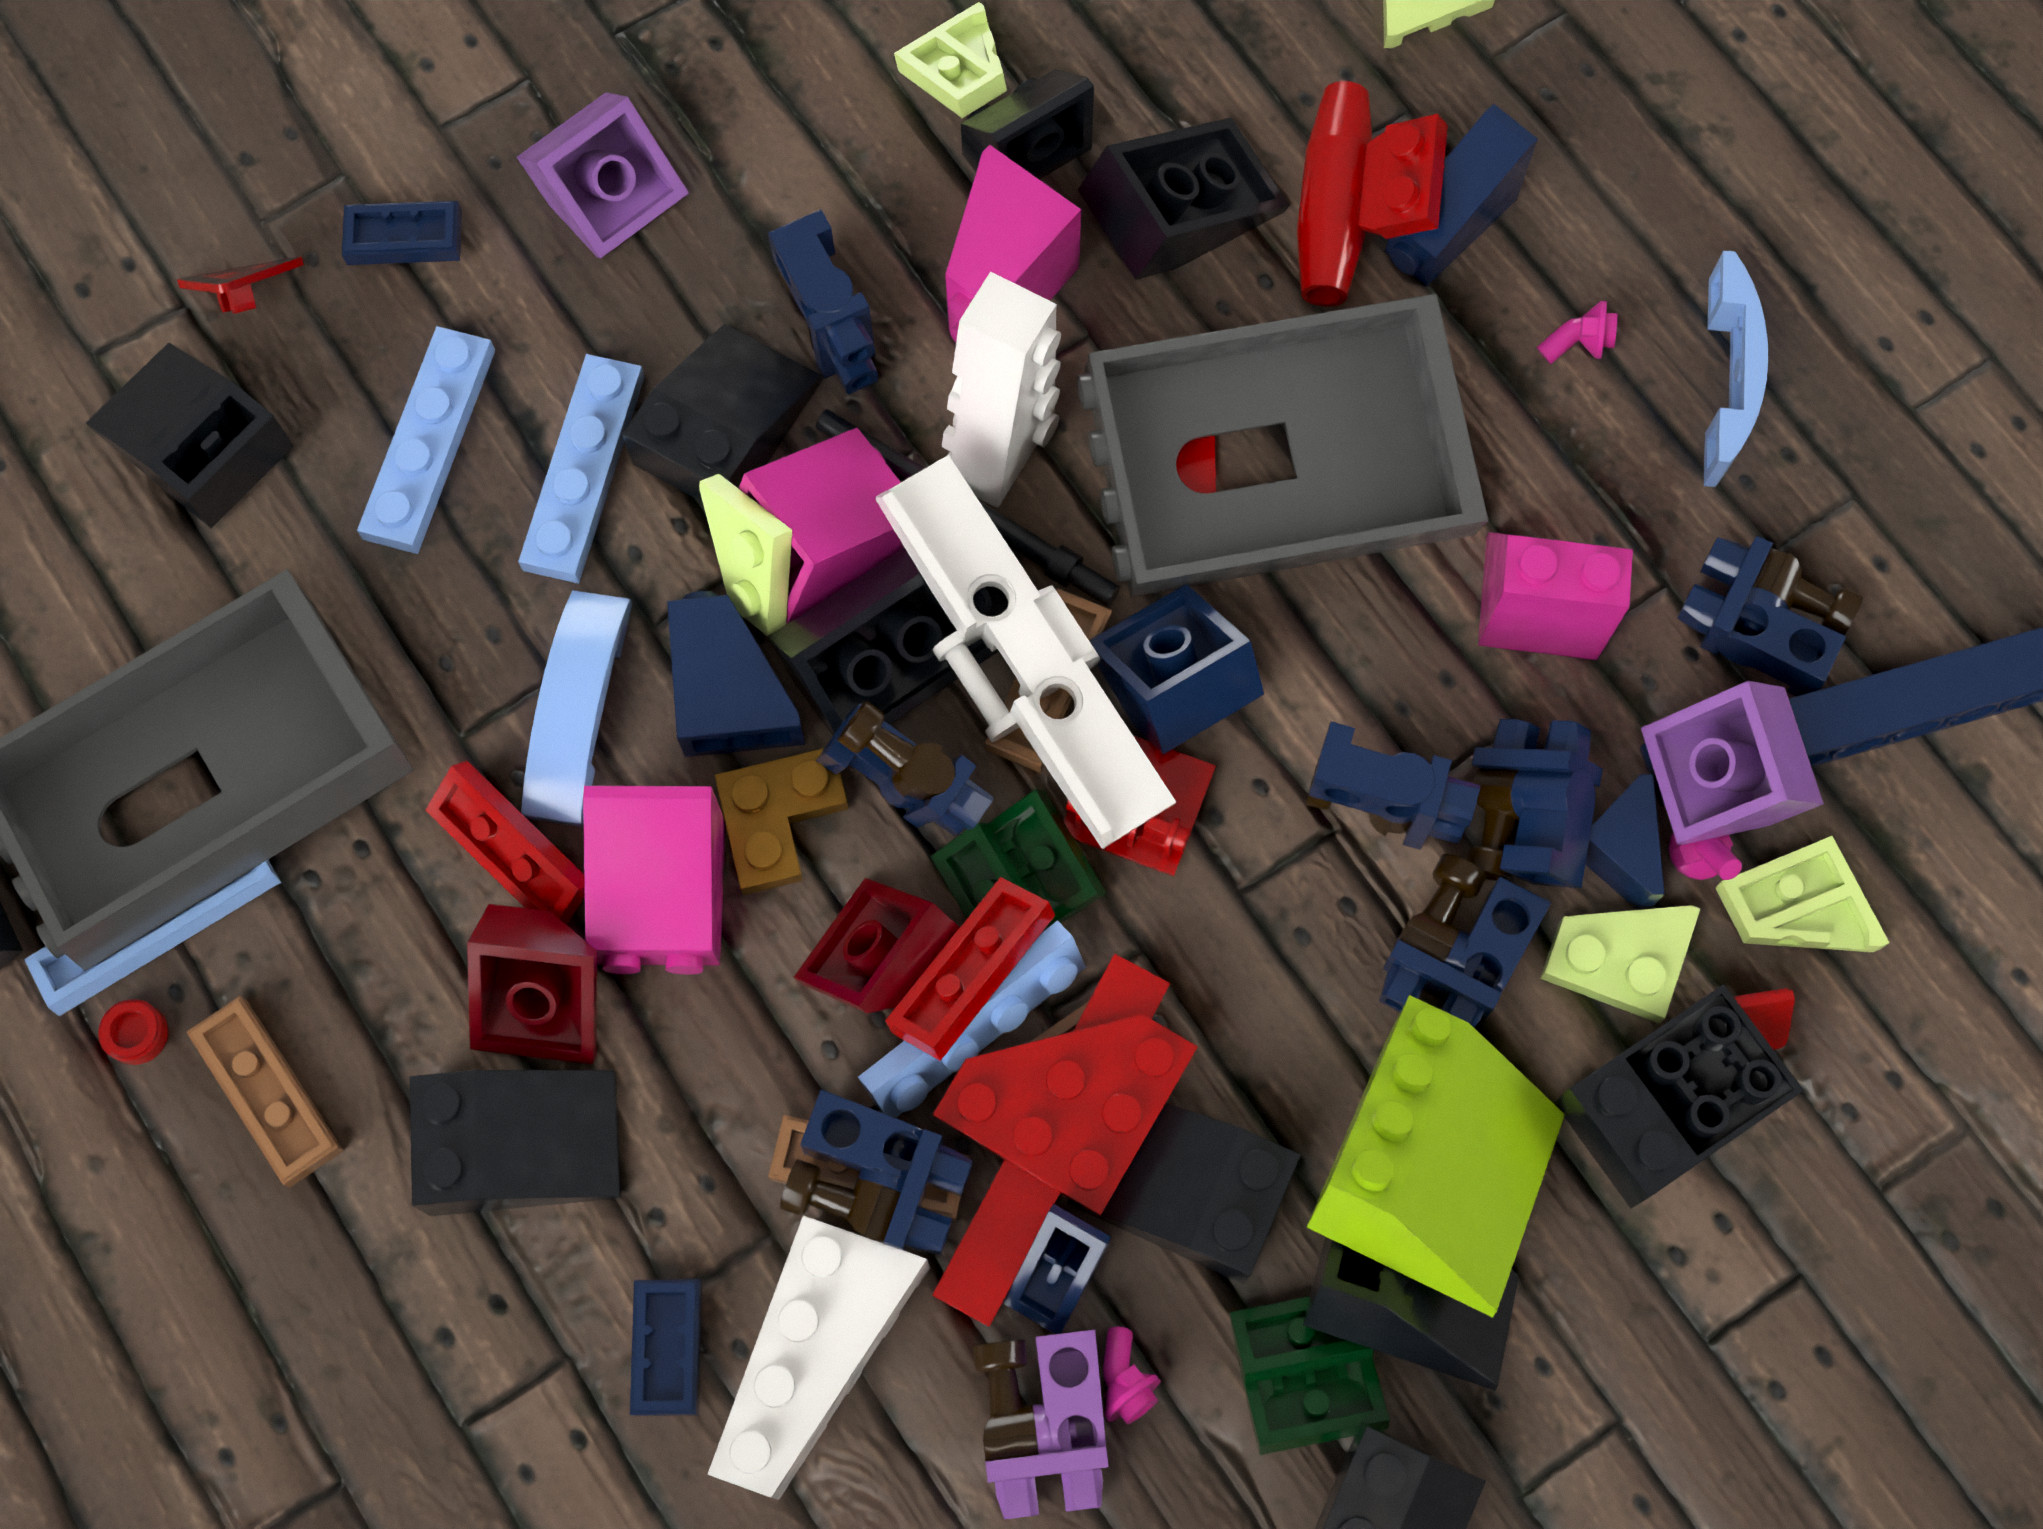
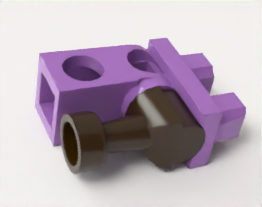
[973,1330,1109,1519]

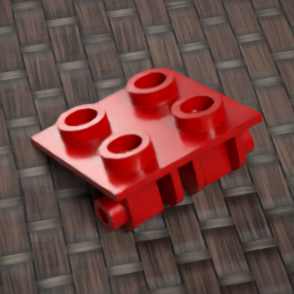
[1063,736,1216,877]

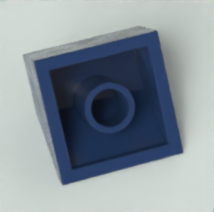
[1089,584,1264,754]

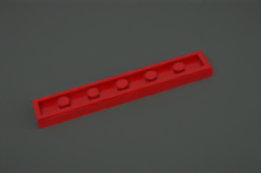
[932,953,1171,1327]

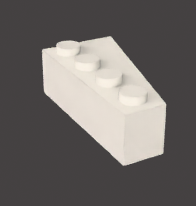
[942,271,1061,508]
[707,1216,930,1500]

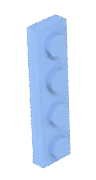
[357,326,495,554]
[518,354,645,584]
[24,860,281,1016]
[858,920,1086,1118]

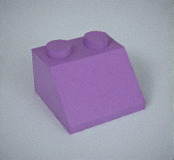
[517,92,689,259]
[1641,681,1824,845]

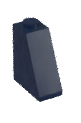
[1385,104,1538,286]
[667,591,805,757]

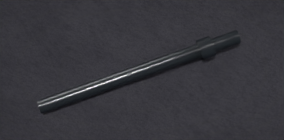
[816,409,1120,607]

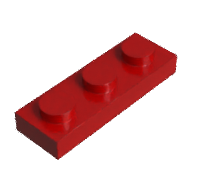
[425,761,585,925]
[885,877,1055,1061]

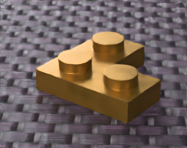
[715,748,849,895]

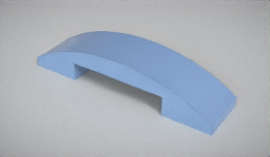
[1704,251,1768,487]
[521,590,632,827]

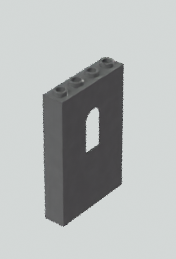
[1077,294,1488,597]
[0,569,414,971]

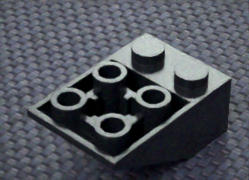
[86,343,294,529]
[1554,984,1804,1209]
[1303,1237,1519,1391]

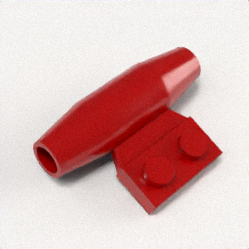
[1297,81,1448,307]

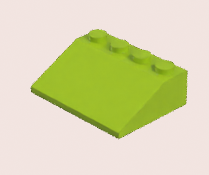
[1307,995,1565,1318]

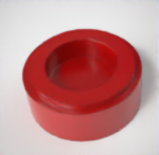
[98,999,169,1065]

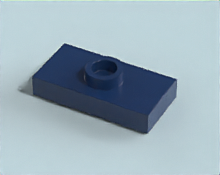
[342,200,462,265]
[630,1279,702,1416]

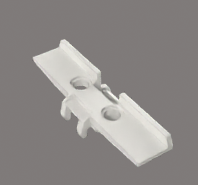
[876,455,1176,849]

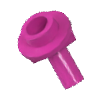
[1536,301,1617,365]
[1668,833,1742,880]
[1103,1326,1161,1424]

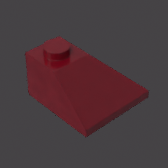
[793,878,960,1014]
[467,904,597,1064]

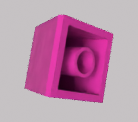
[945,145,1081,342]
[738,427,904,625]
[1478,532,1633,660]
[583,786,726,975]

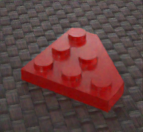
[932,1014,1198,1217]

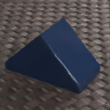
[1585,774,1665,910]
[1003,1204,1111,1334]

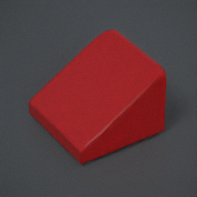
[1734,988,1795,1050]

